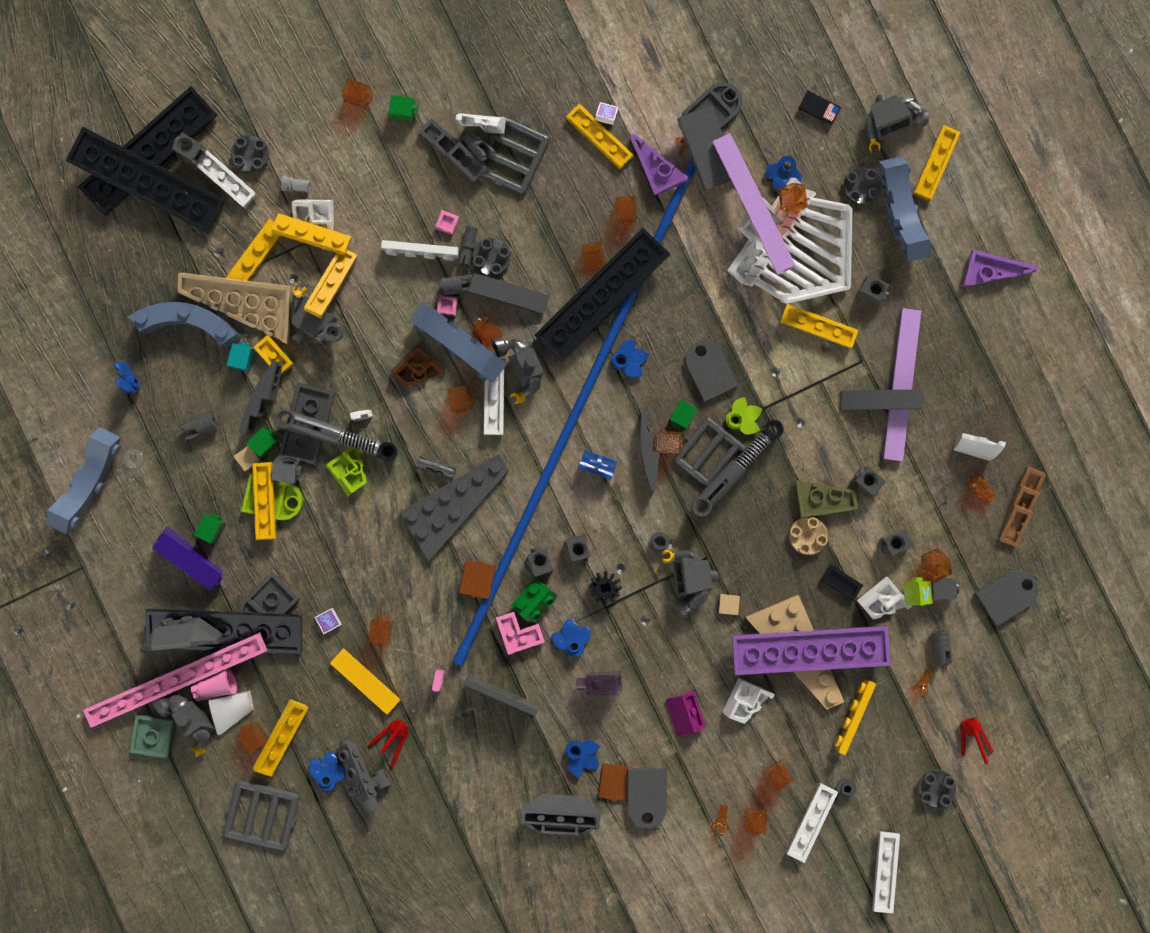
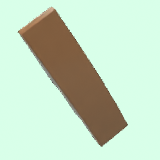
[998,466,1046,547]

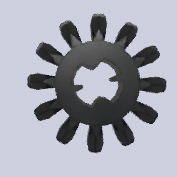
[589,571,622,604]

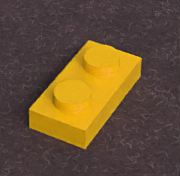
[253,335,294,375]

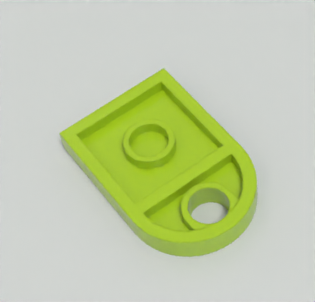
[241,474,303,520]

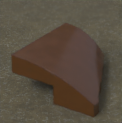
[391,345,445,387]

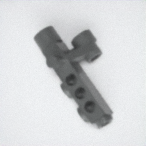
[337,738,391,813]

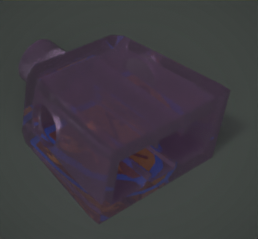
[576,671,622,695]

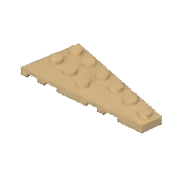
[178,273,292,344]
[745,595,844,709]

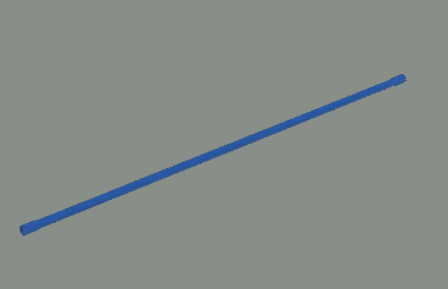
[452,156,696,666]

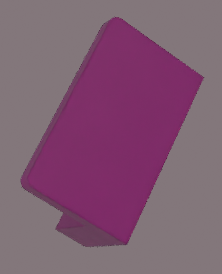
[666,690,706,736]

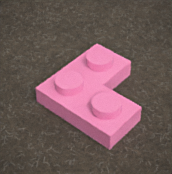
[496,612,545,655]

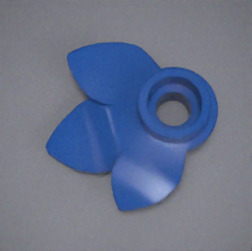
[764,156,802,193]
[611,340,649,377]
[113,361,140,394]
[552,619,591,657]
[565,740,600,778]
[309,751,346,791]

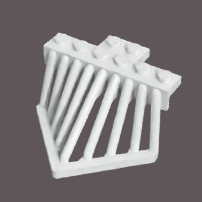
[727,177,852,304]

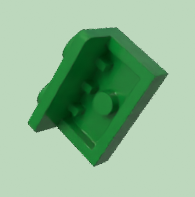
[511,577,557,624]

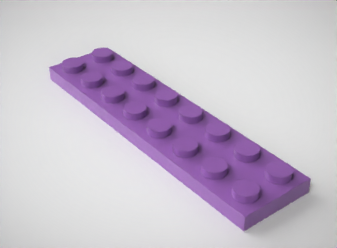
[732,626,891,675]

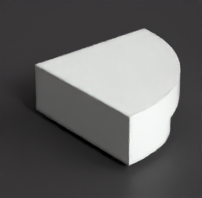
[350,410,373,422]

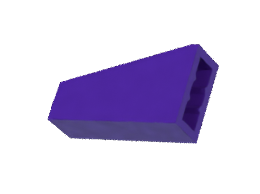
[152,526,223,590]

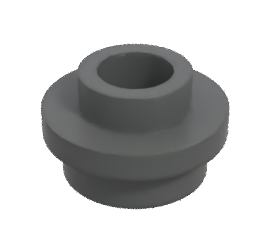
[650,532,669,551]
[836,778,856,798]

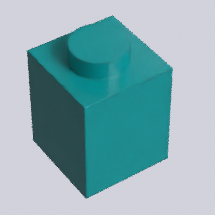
[227,341,256,372]

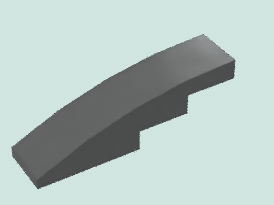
[419,118,487,182]
[468,273,549,314]
[239,361,283,434]
[841,389,923,410]
[639,412,660,491]

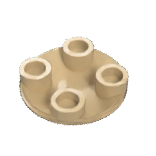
[789,517,828,555]

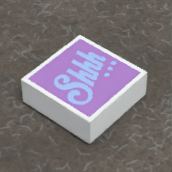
[595,102,618,125]
[315,608,342,634]

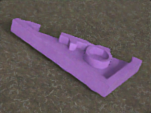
[630,134,689,196]
[962,250,1038,287]

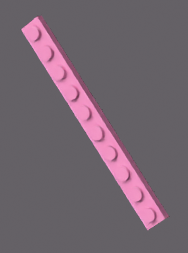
[83,633,267,728]

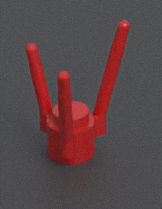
[959,717,994,765]
[369,719,409,768]

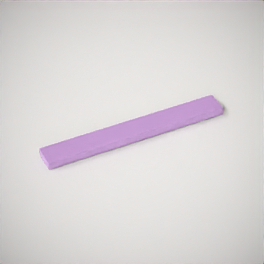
[713,133,796,275]
[882,308,922,462]

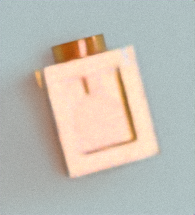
[473,316,503,347]

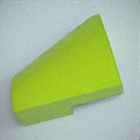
[325,447,367,496]

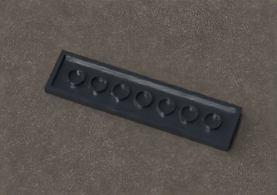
[78,86,218,216]
[65,127,226,234]
[534,228,670,363]
[145,609,302,654]

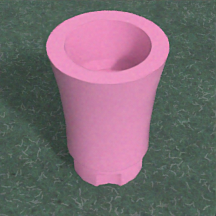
[191,668,237,702]

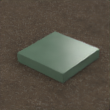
[129,714,175,759]

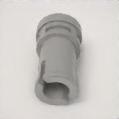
[281,175,311,193]

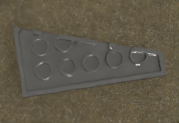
[400,454,509,562]

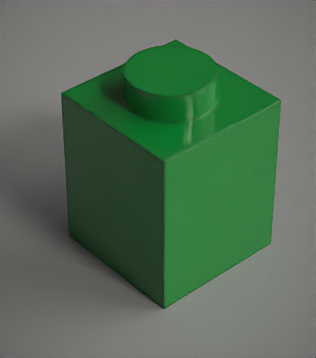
[389,95,418,122]
[669,399,698,431]
[246,427,280,458]
[193,513,226,544]

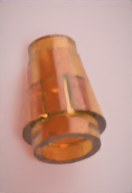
[967,475,996,503]

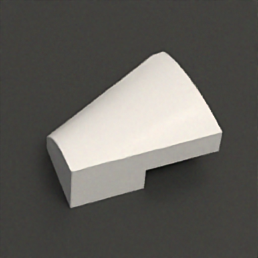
[456,113,506,133]
[292,199,334,230]
[953,433,1006,461]
[857,576,913,620]
[722,678,775,724]
[208,691,254,735]

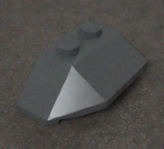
[140,616,222,653]
[521,794,601,836]

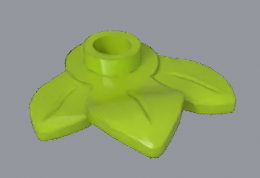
[726,397,762,434]

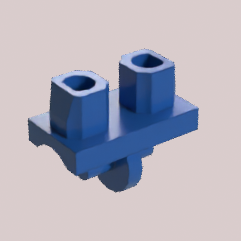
[579,450,618,480]

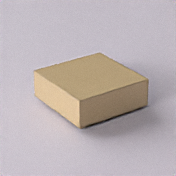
[234,446,262,472]
[718,594,740,615]

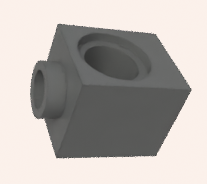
[172,133,207,166]
[857,274,890,305]
[272,455,303,484]
[852,467,886,497]
[880,529,913,556]
[565,534,590,564]
[528,546,553,577]
[928,578,959,600]

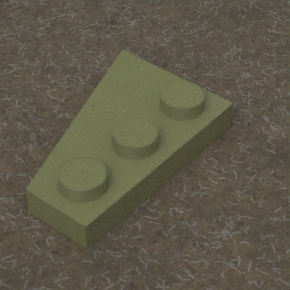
[795,480,858,518]

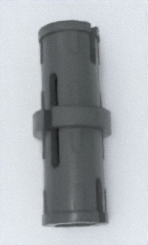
[458,226,478,266]
[416,456,456,480]

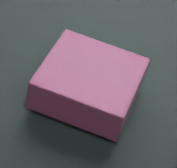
[435,210,460,235]
[437,295,458,317]
[432,669,445,692]

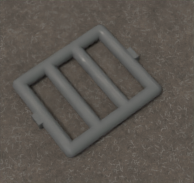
[479,115,550,194]
[673,417,756,499]
[223,780,299,851]

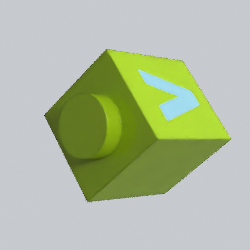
[904,577,933,605]

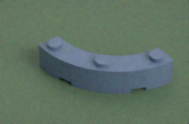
[879,157,933,262]
[409,301,507,383]
[129,302,242,348]
[45,427,121,534]

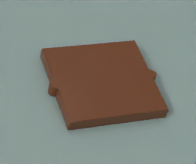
[459,560,496,599]
[598,763,633,802]

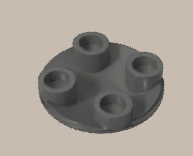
[231,135,269,173]
[843,167,881,205]
[473,238,511,276]
[917,769,956,808]

